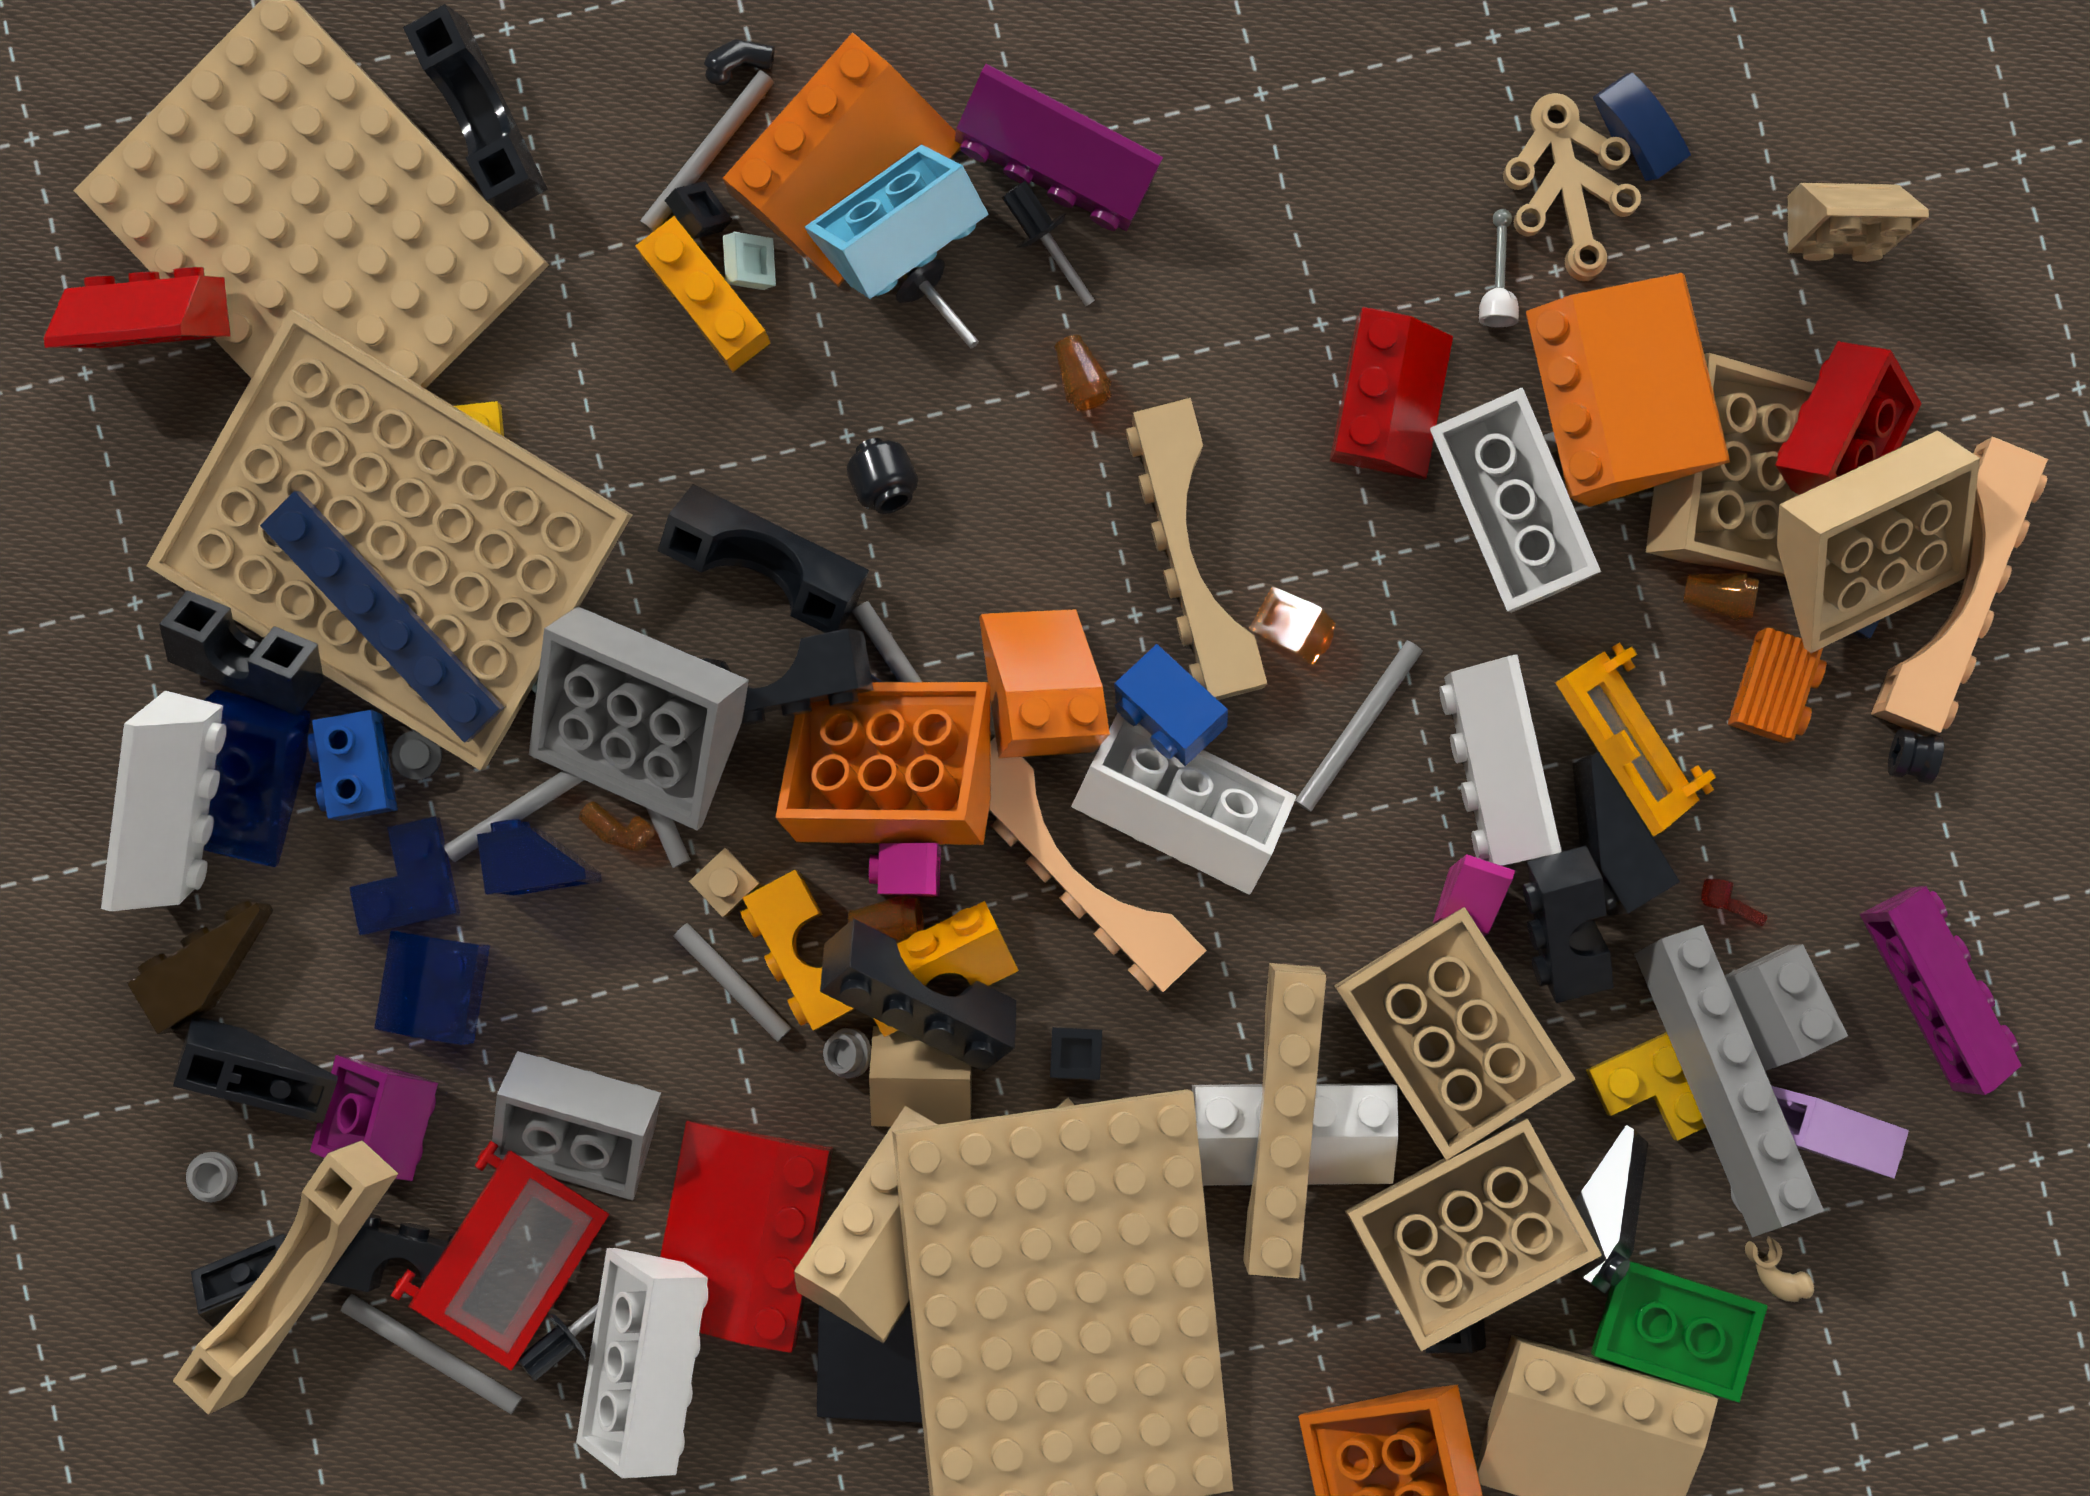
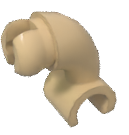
[1745,1237,1814,1302]

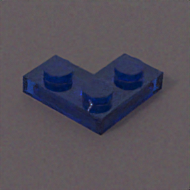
[349,816,460,936]

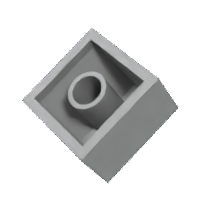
[1724,944,1848,1071]

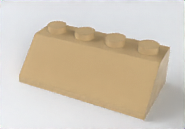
[794,1106,938,1343]

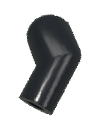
[704,39,775,85]

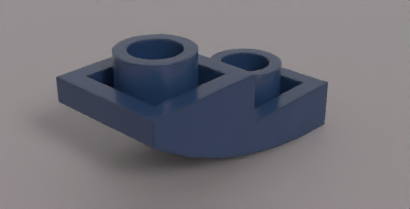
[1593,72,1691,181]

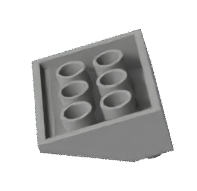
[529,606,749,830]

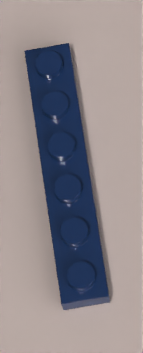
[260,491,505,743]

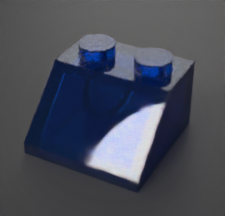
[477,819,602,897]
[374,930,490,1045]

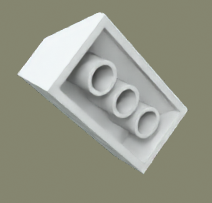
[1430,387,1601,613]
[1439,655,1562,866]
[101,691,226,911]
[1071,713,1296,895]
[1192,1083,1398,1186]
[576,1248,708,1479]

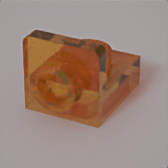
[1249,586,1335,665]

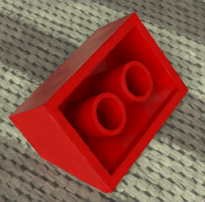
[44,267,231,349]
[1330,307,1453,480]
[1775,341,1922,495]

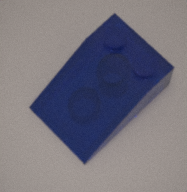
[203,690,310,867]

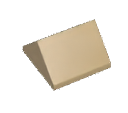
[869,1026,972,1127]

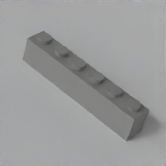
[1634,925,1824,1237]

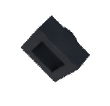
[664,181,733,239]
[1050,1027,1102,1080]

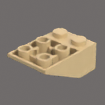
[1788,183,1929,262]

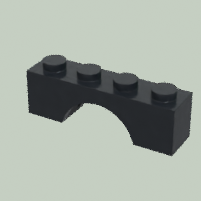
[403,4,548,212]
[658,484,869,633]
[702,628,873,726]
[820,919,1016,1072]

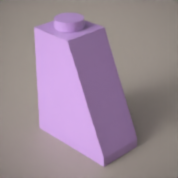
[1771,1086,1909,1179]

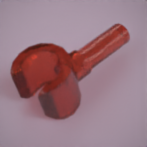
[1701,879,1767,926]

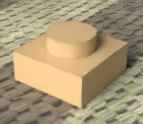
[689,848,760,918]

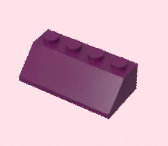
[955,64,1163,232]
[1859,886,2022,1095]

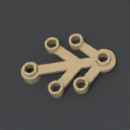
[1503,93,1641,281]

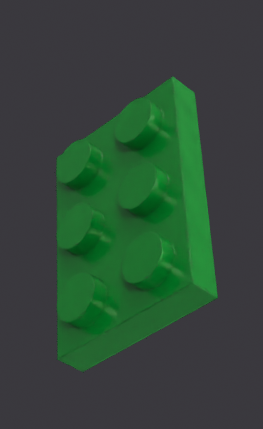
[1591,1260,1768,1403]

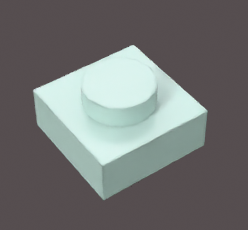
[723,232,776,290]

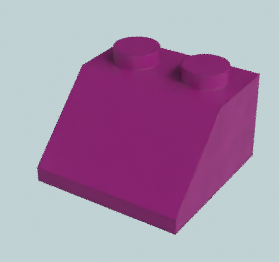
[310,1055,438,1181]

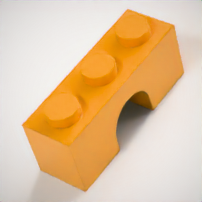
[635,216,771,373]
[740,869,854,1031]
[874,901,1019,1037]

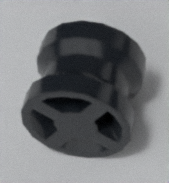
[1888,728,1944,784]

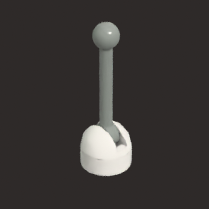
[1479,209,1519,327]

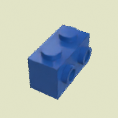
[1114,644,1228,766]
[308,710,398,821]

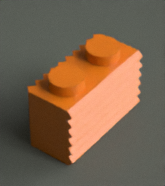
[1728,628,1827,743]

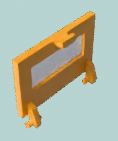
[1555,642,1716,837]

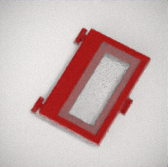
[390,1141,609,1371]

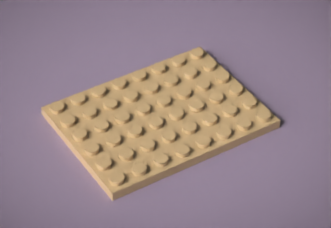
[73,0,549,389]
[147,309,632,770]
[892,1089,1233,1496]

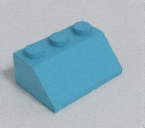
[805,144,989,299]

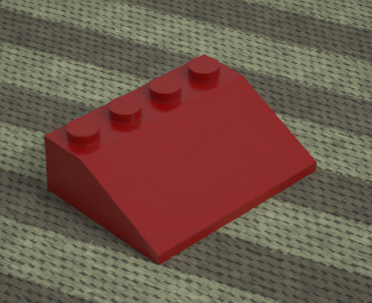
[660,1121,833,1353]

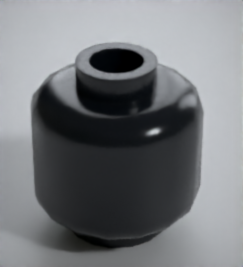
[847,438,918,514]

